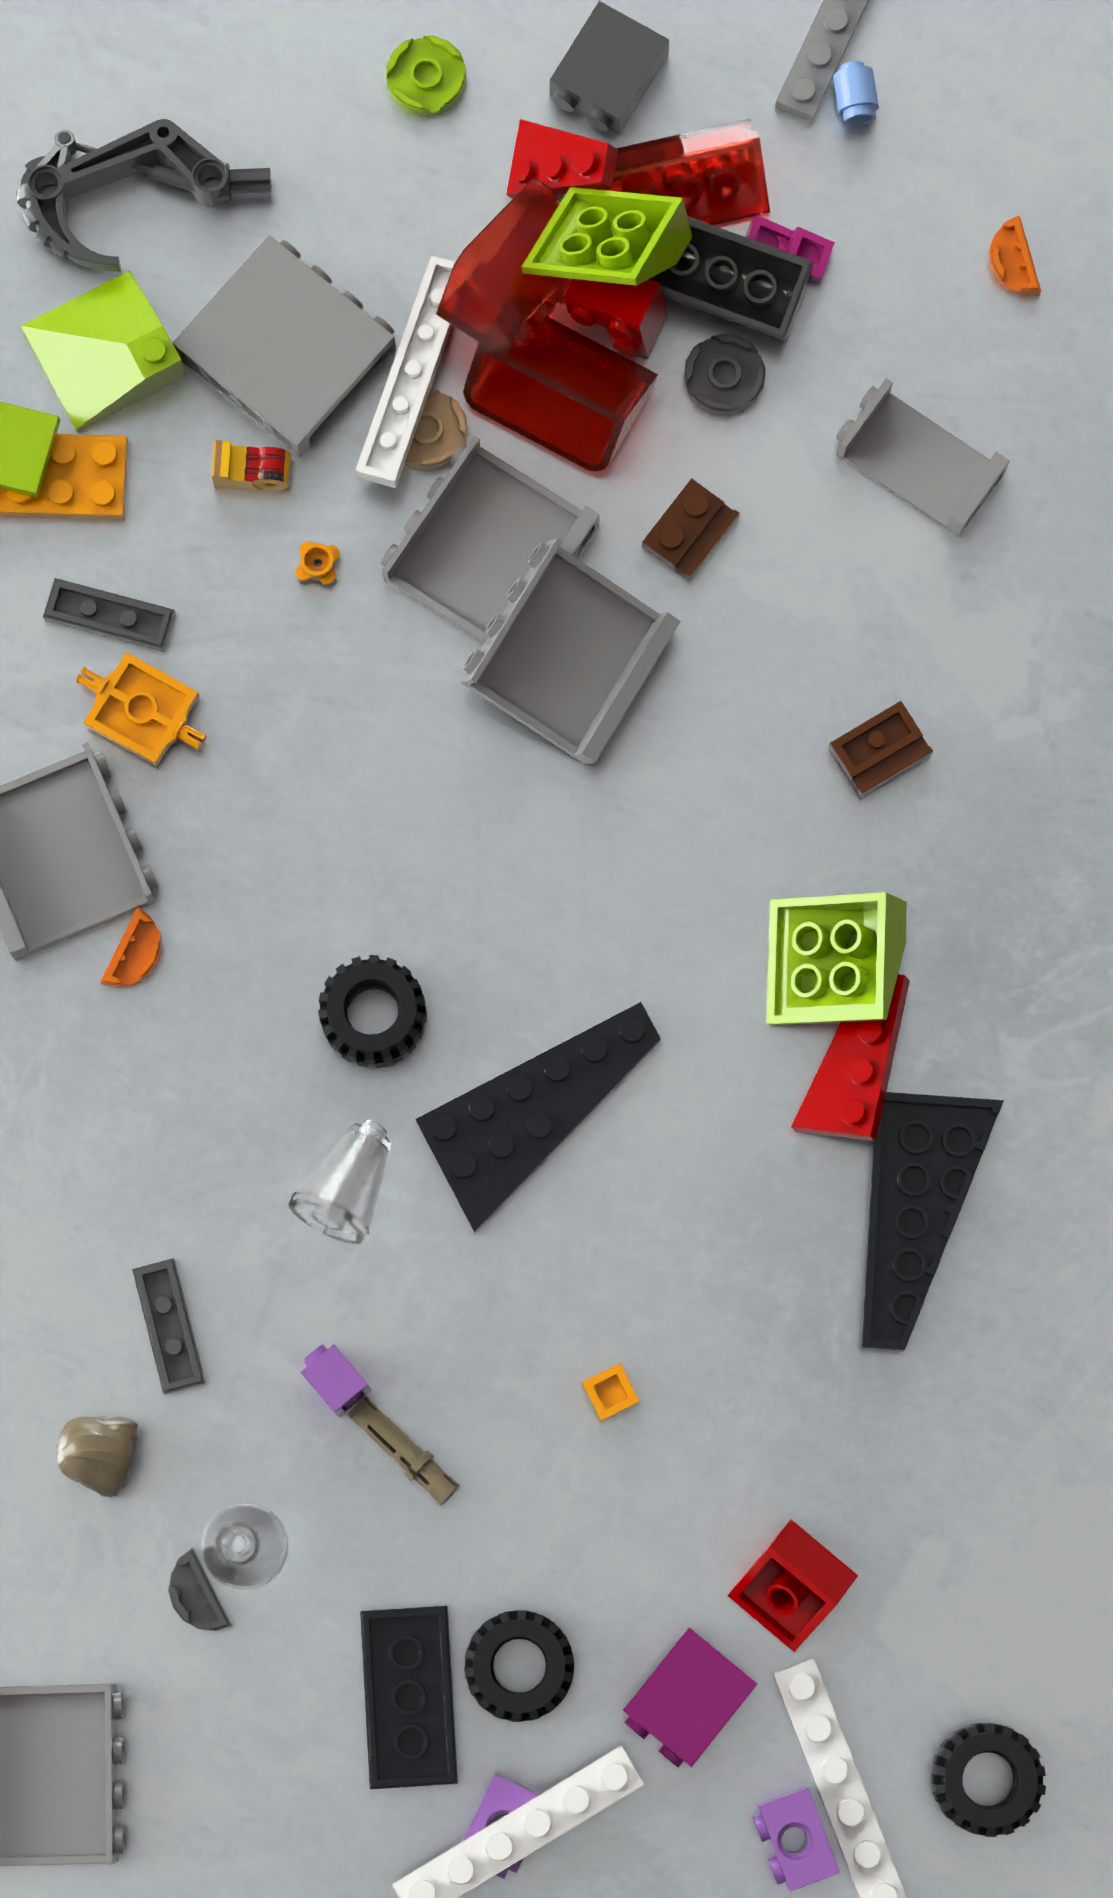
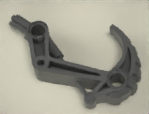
[16,119,272,272]

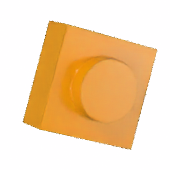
[582,1363,640,1422]

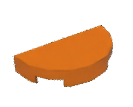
[988,215,1041,296]
[100,907,162,988]

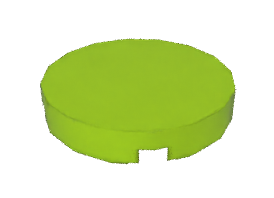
[386,35,466,116]

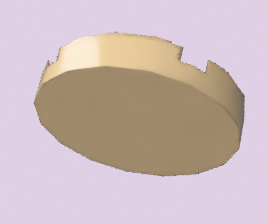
[405,389,468,472]

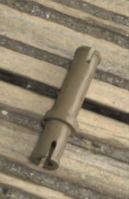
[347,1396,460,1506]

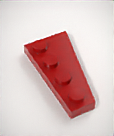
[791,974,910,1141]

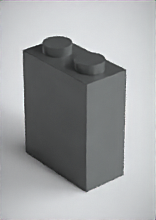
[550,1,669,135]

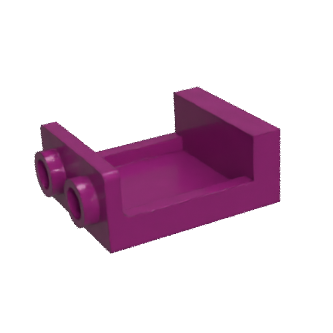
[623,1627,757,1768]

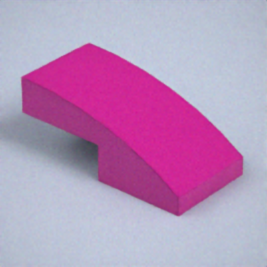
[745,215,835,281]

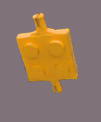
[76,652,207,766]

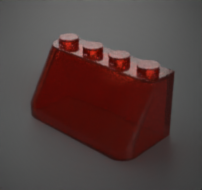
[436,178,572,359]
[463,298,658,472]

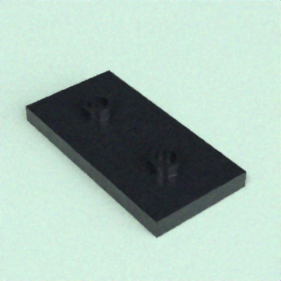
[360,1606,458,1789]

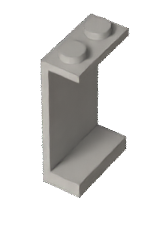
[836,378,1010,538]

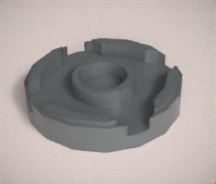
[683,334,766,417]

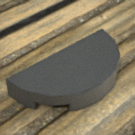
[168,1548,232,1631]

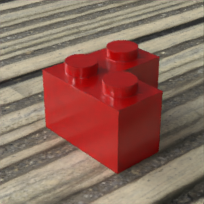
[564,279,667,358]

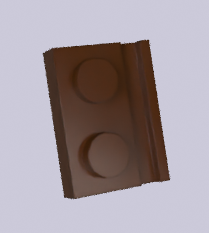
[642,478,740,581]
[829,701,933,797]

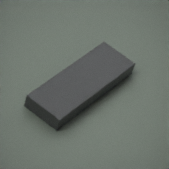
[43,578,176,652]
[132,1258,206,1395]

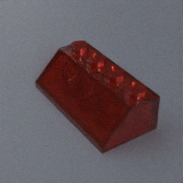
[603,119,770,225]

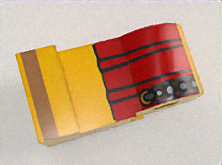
[212,440,292,491]

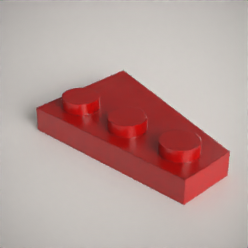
[506,119,618,201]

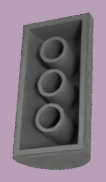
[650,216,814,341]

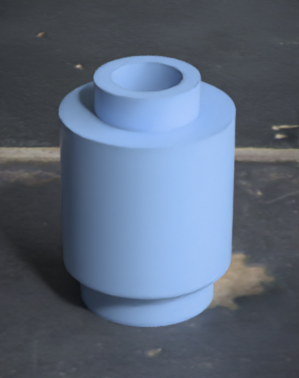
[833,61,879,126]

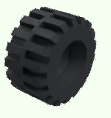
[318,955,427,1068]
[464,1610,574,1722]
[931,1723,1046,1837]

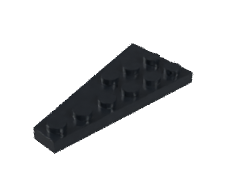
[415,1002,661,1233]
[860,1092,1004,1352]

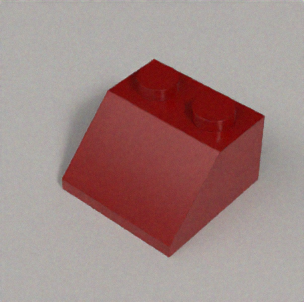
[727,1519,858,1652]

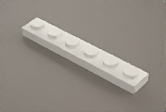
[355,255,471,488]
[773,1658,907,1898]
[392,1745,644,1898]

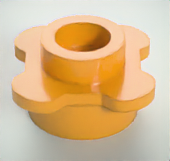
[295,541,340,585]

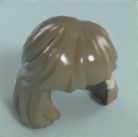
[56,1417,138,1498]

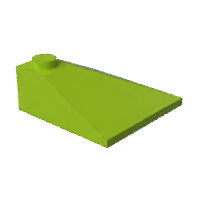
[521,187,692,286]
[21,270,186,432]
[766,892,907,1025]

